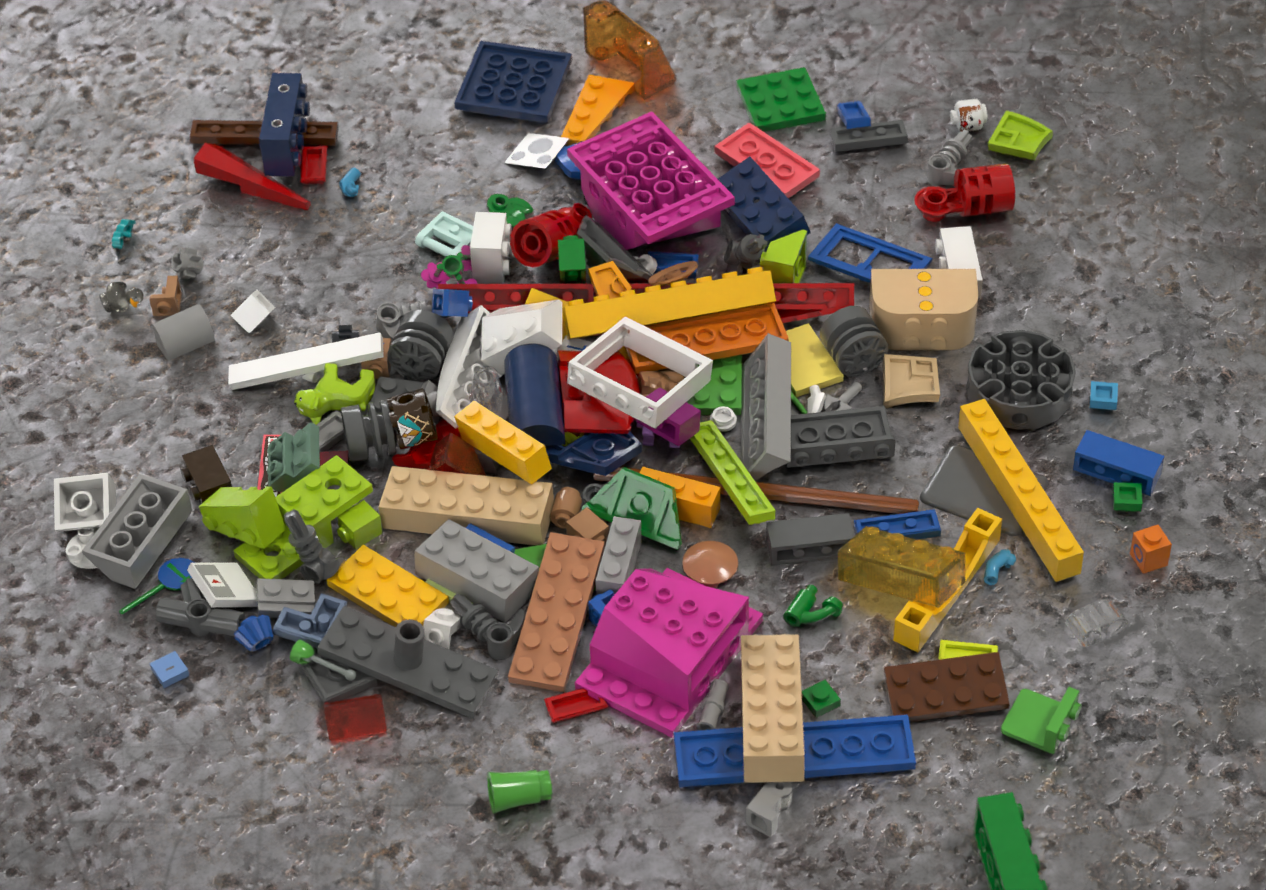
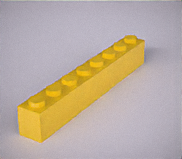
[562,267,776,340]
[958,399,1084,582]

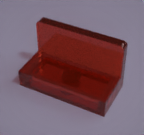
[323,693,387,741]

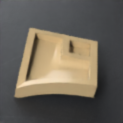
[883,354,940,408]

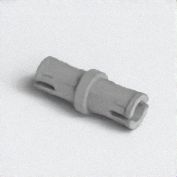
[697,679,729,730]

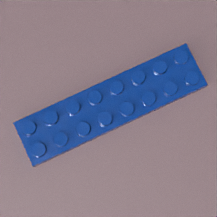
[674,715,916,788]

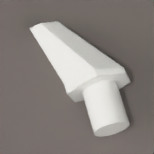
[807,385,826,414]

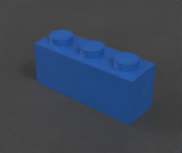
[1073,430,1164,496]

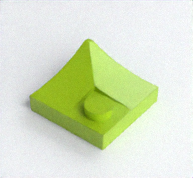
[988,111,1053,160]

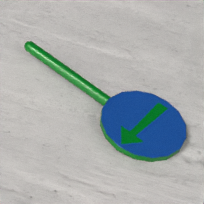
[119,558,195,615]

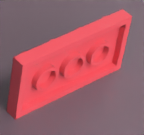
[715,123,820,199]

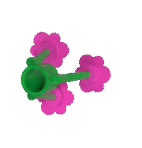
[421,245,478,289]

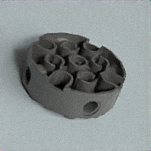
[966,330,1076,430]

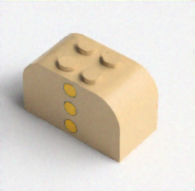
[869,269,978,351]

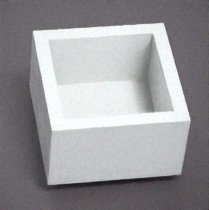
[470,212,513,284]

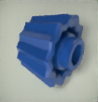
[234,614,274,652]

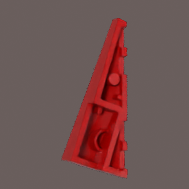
[193,143,311,210]

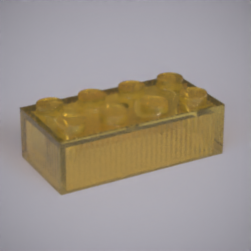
[838,526,965,608]

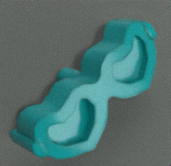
[112,219,136,249]

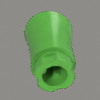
[487,770,552,814]

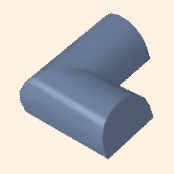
[273,593,348,648]

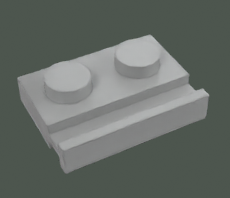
[256,579,315,618]

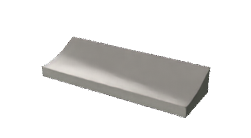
[741,333,791,482]

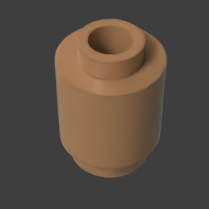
[550,487,582,528]

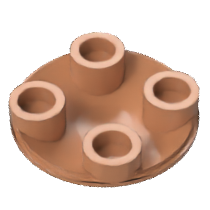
[682,541,738,588]

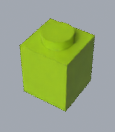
[337,500,383,550]

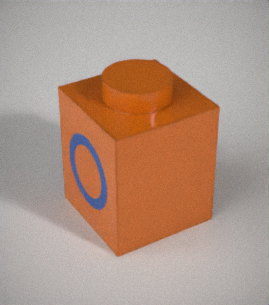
[1130,524,1172,574]

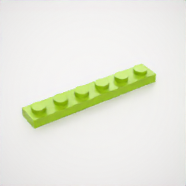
[690,420,776,525]

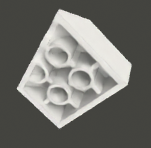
[481,300,562,375]

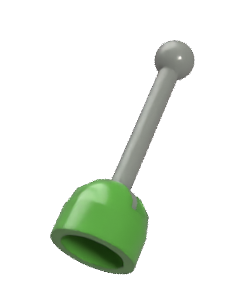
[290,640,356,681]

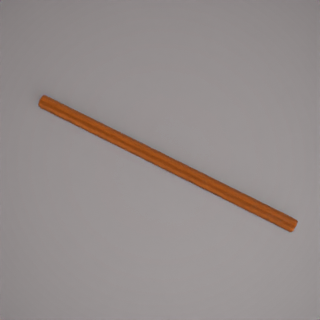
[593,467,919,514]

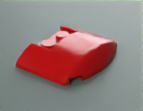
[557,350,640,434]

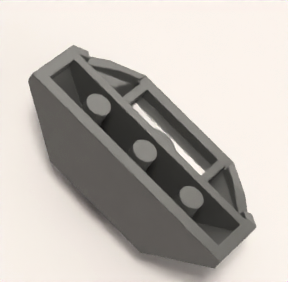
[577,215,653,283]

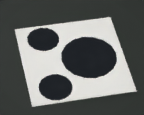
[505,133,569,169]

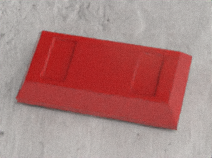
[301,146,327,185]
[544,688,608,723]

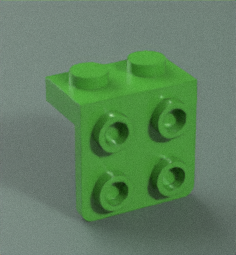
[1001,687,1082,754]

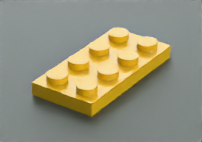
[327,545,449,627]

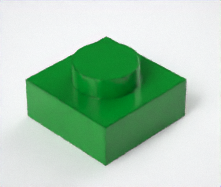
[1113,482,1142,511]
[801,680,841,718]

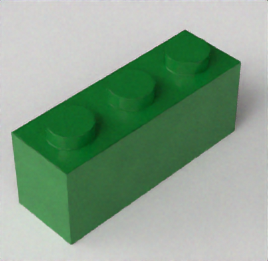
[558,235,586,284]

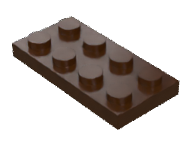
[884,652,1010,722]

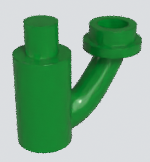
[783,584,843,627]

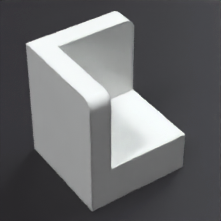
[231,290,276,333]

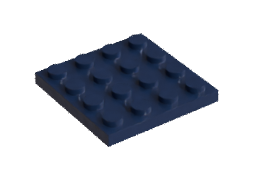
[454,40,572,123]

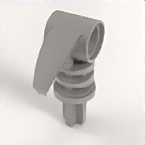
[927,130,972,187]
[375,300,450,343]

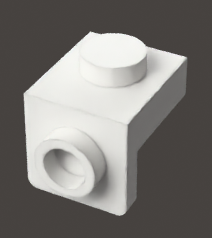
[423,608,463,649]

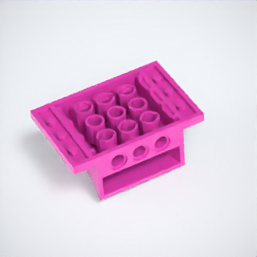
[567,111,735,250]
[575,568,763,738]

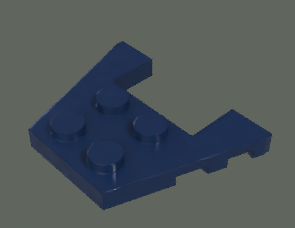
[545,432,642,476]

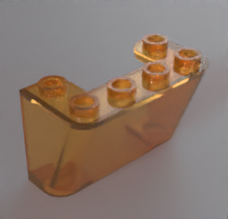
[583,0,677,100]

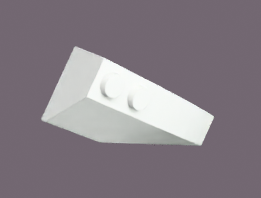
[436,305,502,429]

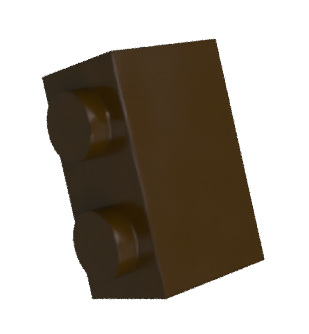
[180,445,232,504]

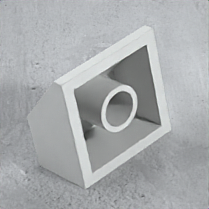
[54,473,116,532]

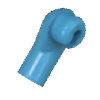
[339,167,361,197]
[984,549,1016,585]

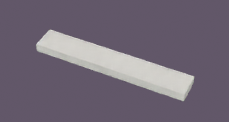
[229,333,384,390]

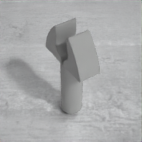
[824,382,862,412]

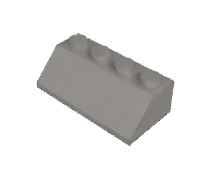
[82,473,192,589]

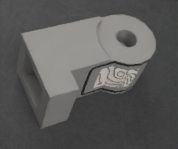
[746,782,793,837]

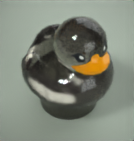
[100,281,144,313]

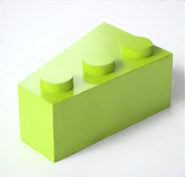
[199,486,286,549]

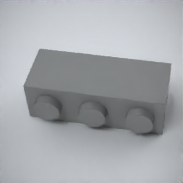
[596,516,642,595]

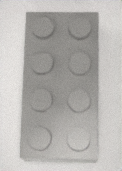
[415,519,539,623]

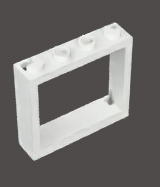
[567,317,713,428]

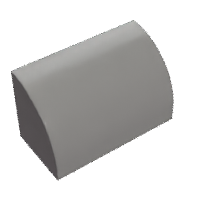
[153,303,215,361]

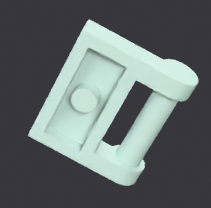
[415,211,473,257]

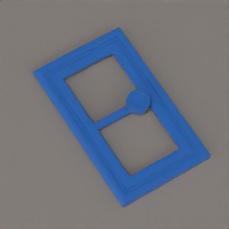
[808,223,933,283]

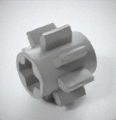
[171,247,203,280]

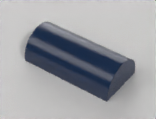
[504,344,565,446]

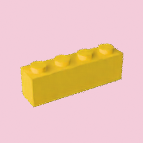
[454,401,552,485]

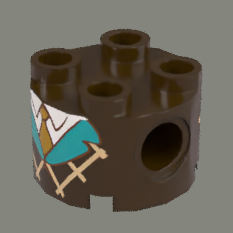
[387,388,438,449]

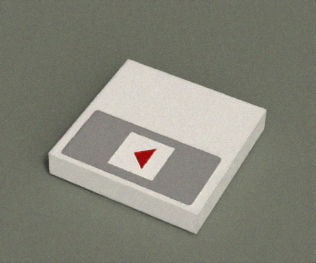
[187,563,257,608]

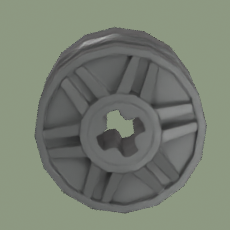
[820,306,888,376]
[387,310,453,380]
[341,400,397,463]

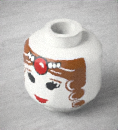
[950,99,987,132]

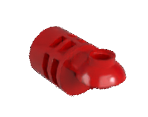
[914,163,1015,222]
[510,203,592,267]

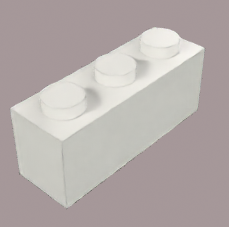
[935,226,983,299]

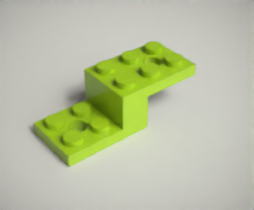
[233,455,373,579]

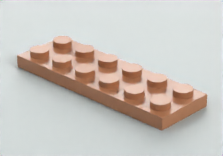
[508,532,605,693]

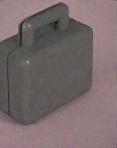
[920,444,1049,536]

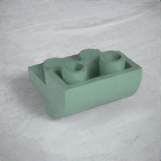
[267,422,320,492]

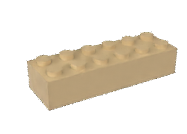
[379,466,554,545]
[741,634,804,782]

